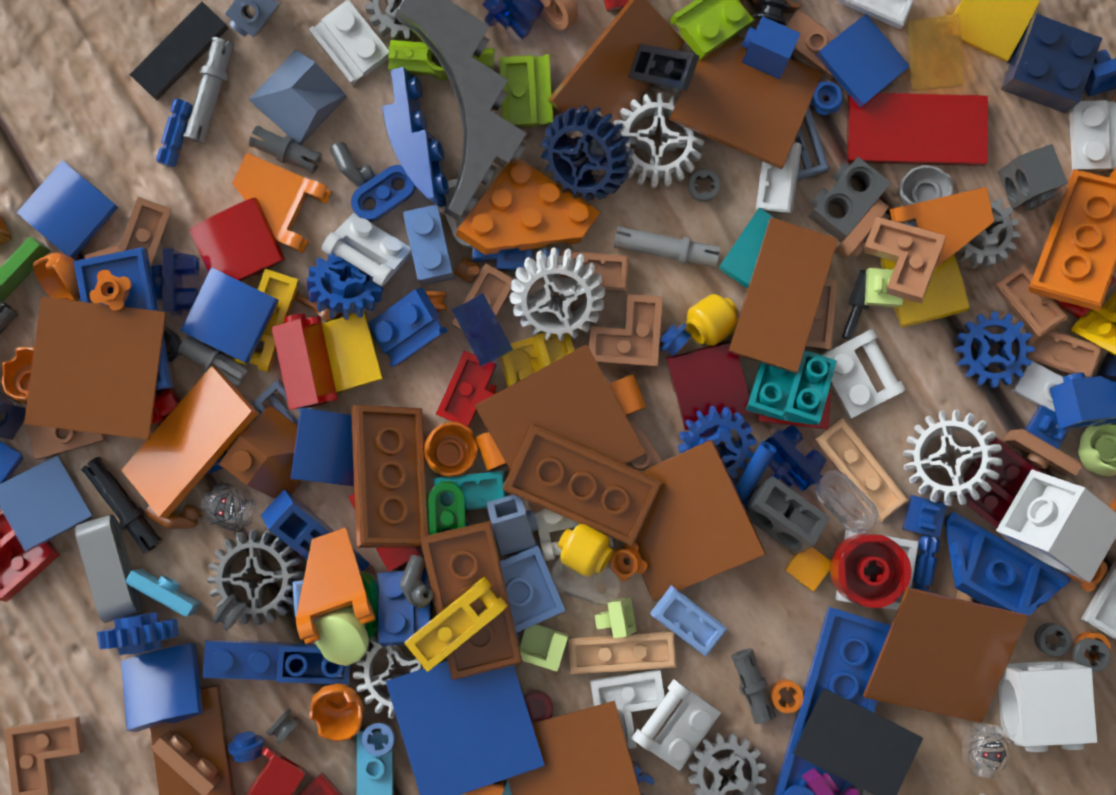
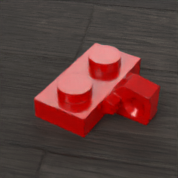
[436,350,497,428]

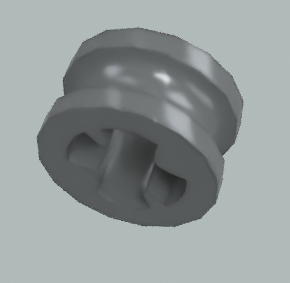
[688,169,720,202]
[212,594,247,631]
[1035,623,1071,657]
[1073,638,1111,672]
[266,709,302,745]

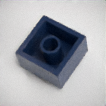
[1001,14,1102,113]

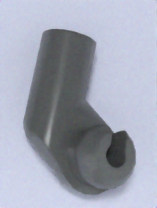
[330,142,375,187]
[400,555,433,608]

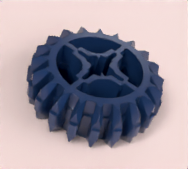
[541,105,634,201]

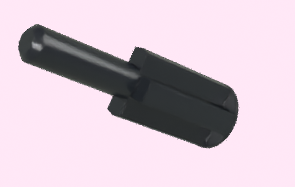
[842,270,870,340]

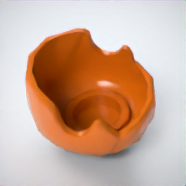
[33,252,80,301]
[1,347,34,403]
[424,422,478,477]
[309,683,364,742]

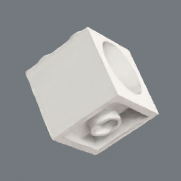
[996,469,1116,583]
[998,660,1097,752]

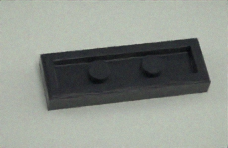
[129,1,229,101]

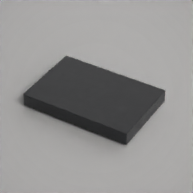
[792,688,923,795]

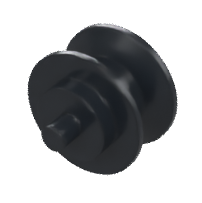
[753,0,791,25]

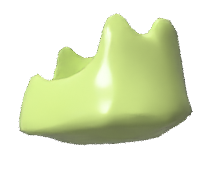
[1078,424,1116,477]
[315,606,369,666]

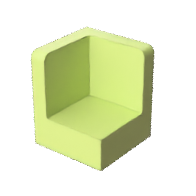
[520,624,568,672]

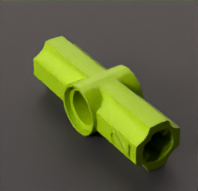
[388,40,495,81]

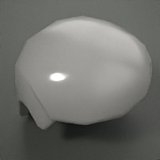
[900,165,954,206]

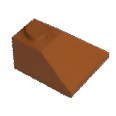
[219,405,302,498]

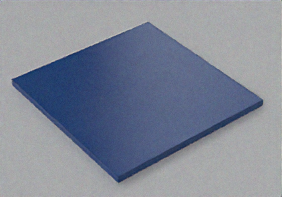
[385,660,545,795]

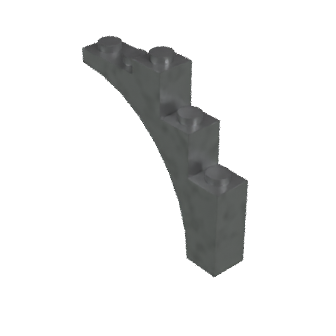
[395,0,526,219]

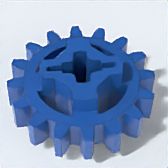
[307,254,384,320]
[954,311,1035,388]
[678,406,756,479]
[97,612,179,656]

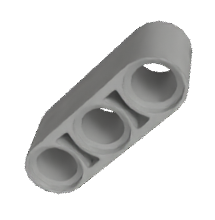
[75,514,141,623]

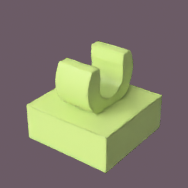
[865,268,903,307]
[594,597,637,639]

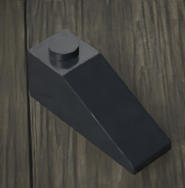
[628,44,700,95]

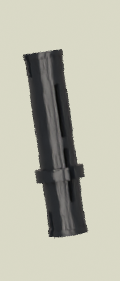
[81,457,163,554]

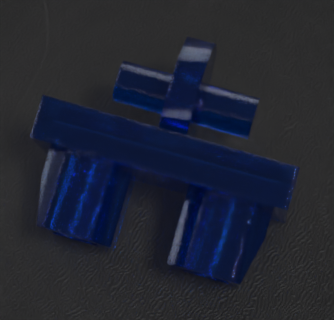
[482,0,544,39]
[152,248,200,316]
[452,293,513,367]
[763,425,827,492]

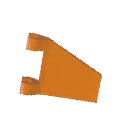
[232,153,332,254]
[889,187,994,268]
[296,527,376,645]

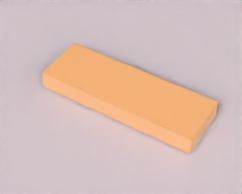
[814,418,909,522]
[568,631,677,675]

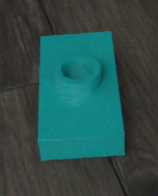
[433,471,507,510]

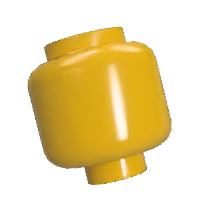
[686,294,738,346]
[557,524,613,577]

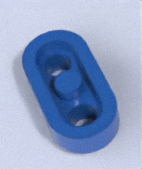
[351,165,416,222]

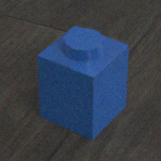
[741,16,801,79]

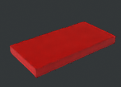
[847,93,988,166]

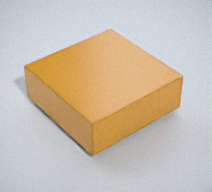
[784,547,831,592]

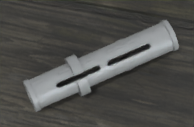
[183,37,234,144]
[614,225,721,268]

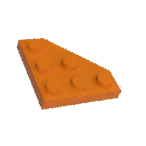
[456,158,601,255]

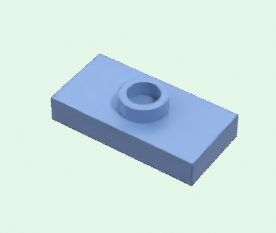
[650,585,727,656]

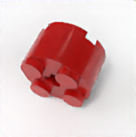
[830,533,911,608]

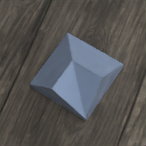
[249,49,347,145]

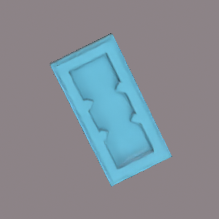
[126,569,202,617]
[357,729,394,795]

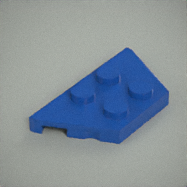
[945,511,1071,616]

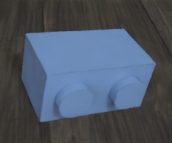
[403,204,455,286]

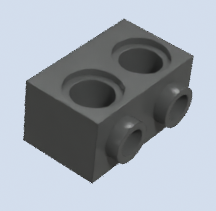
[997,144,1068,211]
[808,156,891,242]
[744,476,830,554]

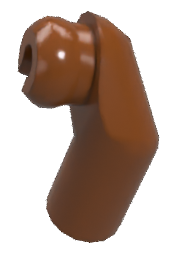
[146,504,202,529]

